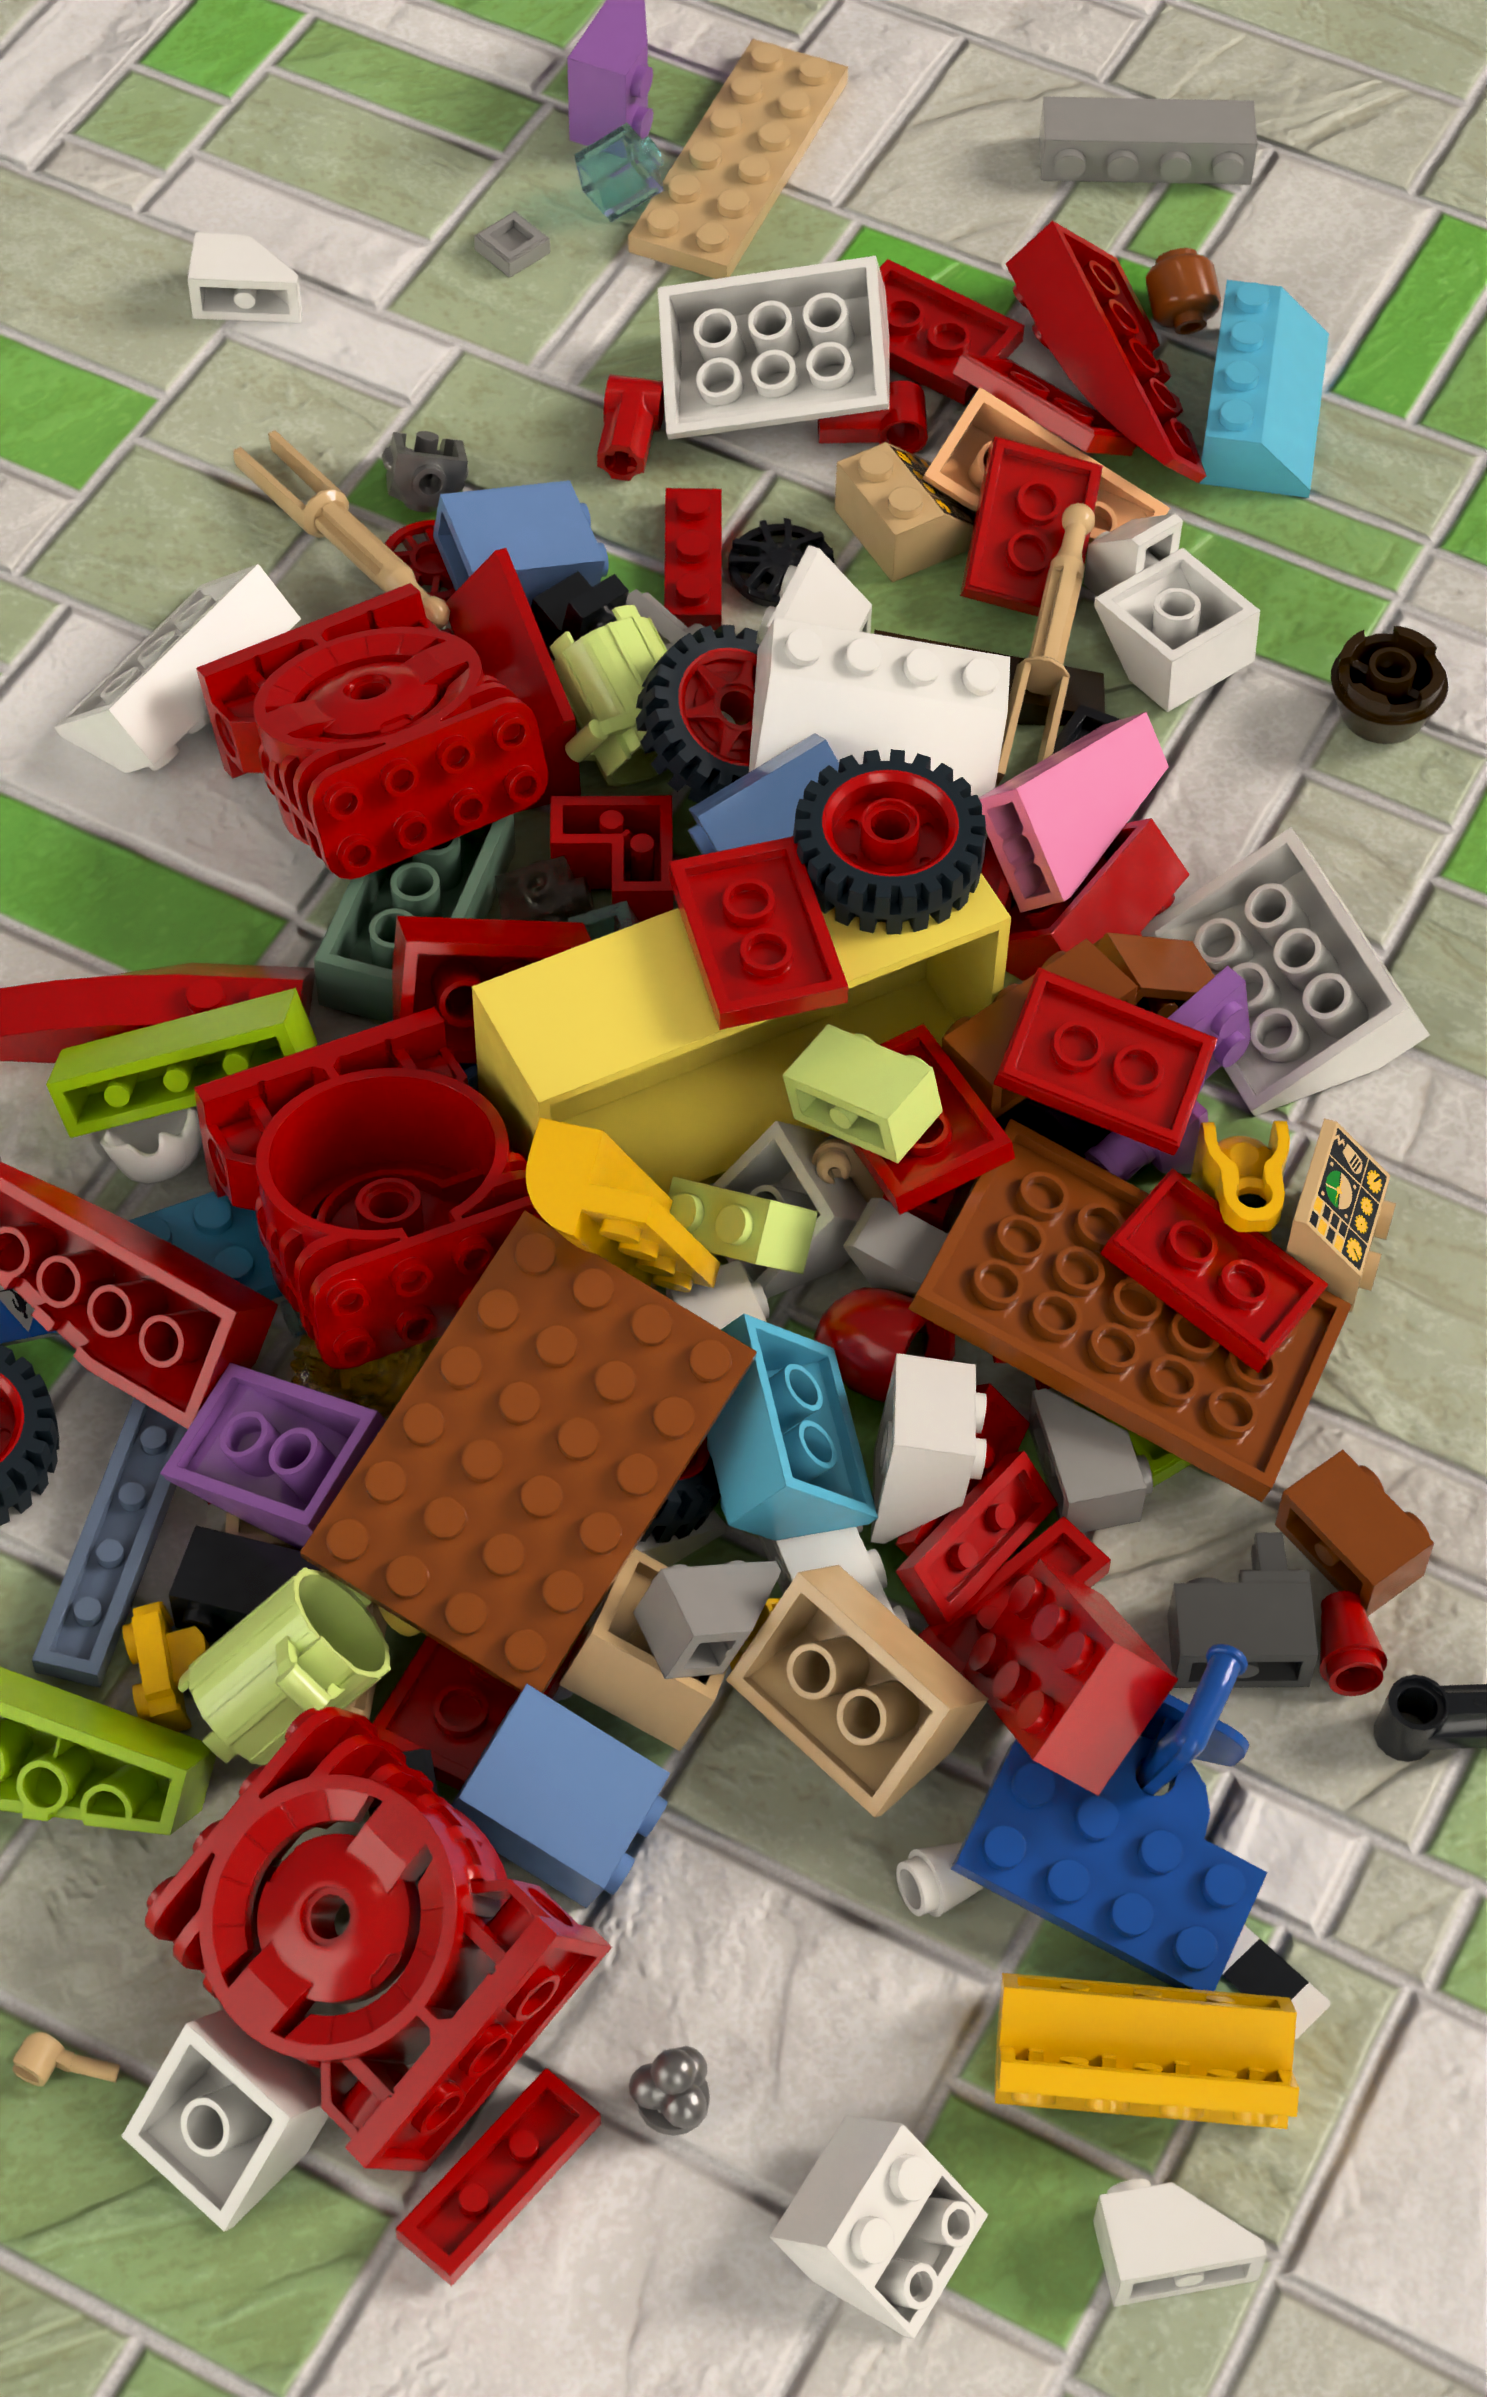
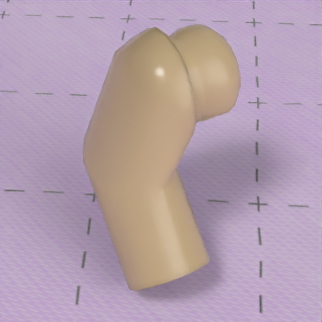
[812,1138,884,1203]

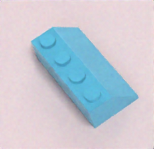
[1198,280,1329,498]

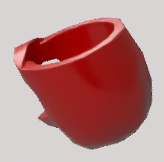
[813,1287,955,1402]

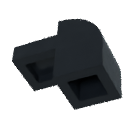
[531,571,629,661]

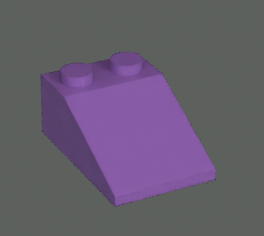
[567,0,653,158]
[160,1362,386,1550]

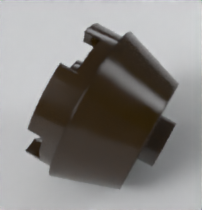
[1331,626,1448,744]

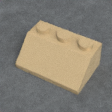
[726,1565,988,1818]

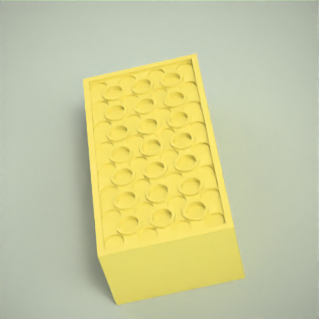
[472,873,1011,1195]

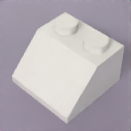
[1094,548,1260,712]
[712,1121,867,1298]
[871,1353,987,1544]
[121,2009,329,2232]

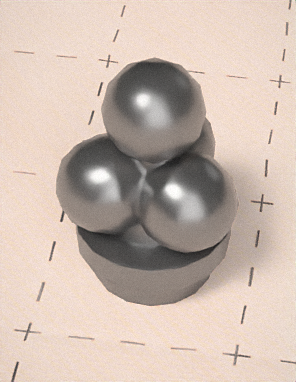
[629,2046,710,2136]

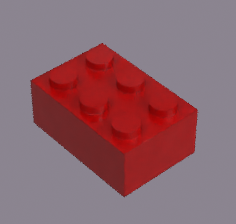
[963,1558,1179,1796]

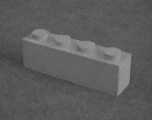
[1039,97,1257,185]

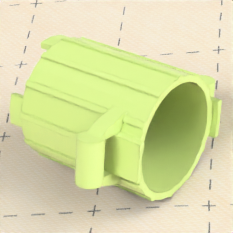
[549,605,668,787]
[178,1567,391,1766]

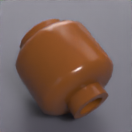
[1146,248,1221,335]

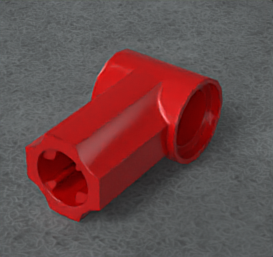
[597,374,665,481]
[818,380,928,454]

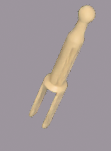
[233,430,450,629]
[995,503,1095,786]

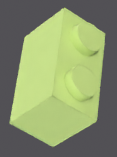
[782,1024,943,1163]
[668,1176,818,1274]

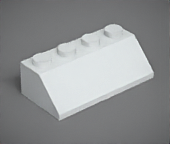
[54,564,301,774]

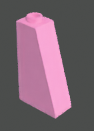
[979,712,1169,913]

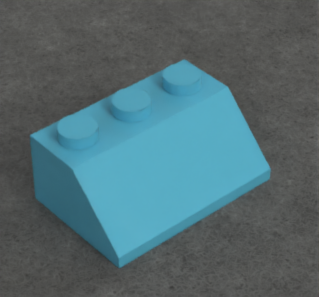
[707,1314,878,1541]

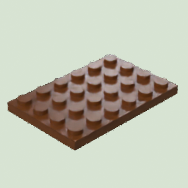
[908,1118,1352,1503]
[300,1210,757,1693]

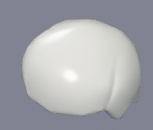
[100,1107,202,1184]

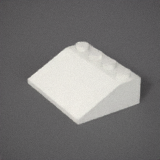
[658,256,889,440]
[749,617,1010,838]
[1141,827,1430,1116]

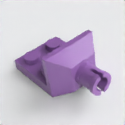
[1084,965,1251,1181]

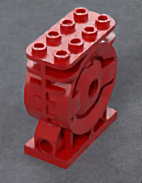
[196,583,548,880]
[194,1007,552,1369]
[144,1707,612,2172]

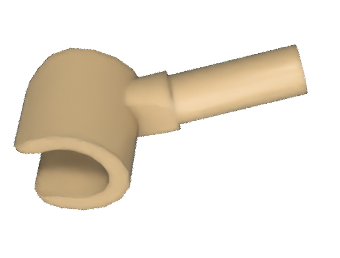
[13,2032,121,2086]

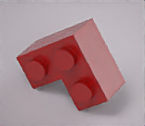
[550,795,673,933]

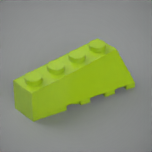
[0,1667,216,1835]

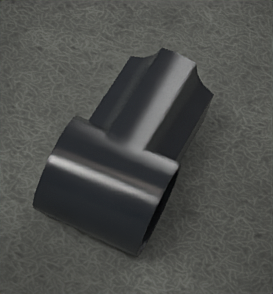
[1374,1675,1487,1762]

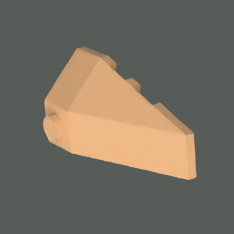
[922,387,1170,543]

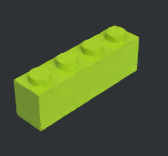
[46,988,318,1138]

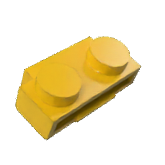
[122,1601,210,1732]

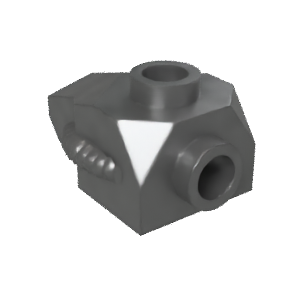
[382,431,469,512]

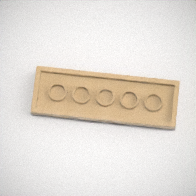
[628,39,848,279]

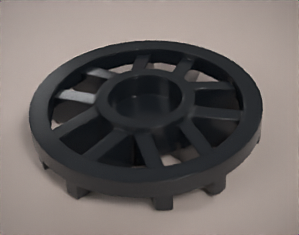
[728,518,835,607]

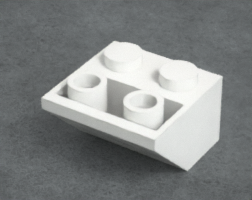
[759,545,872,640]
[770,2115,988,2339]

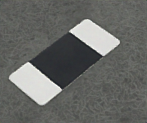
[1222,1925,1331,2039]

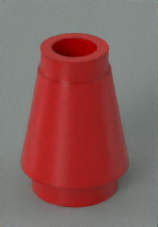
[1319,1591,1388,1696]

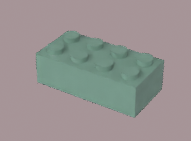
[314,814,516,1022]

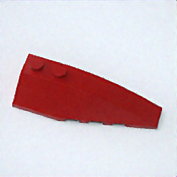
[1006,220,1206,483]
[0,963,315,1063]
[0,1162,279,1429]

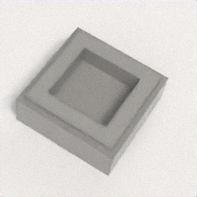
[474,211,550,278]

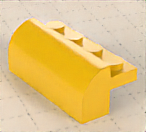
[526,1117,721,1292]
[994,1973,1299,2129]

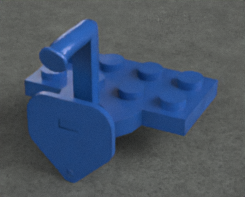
[951,1644,1268,1991]

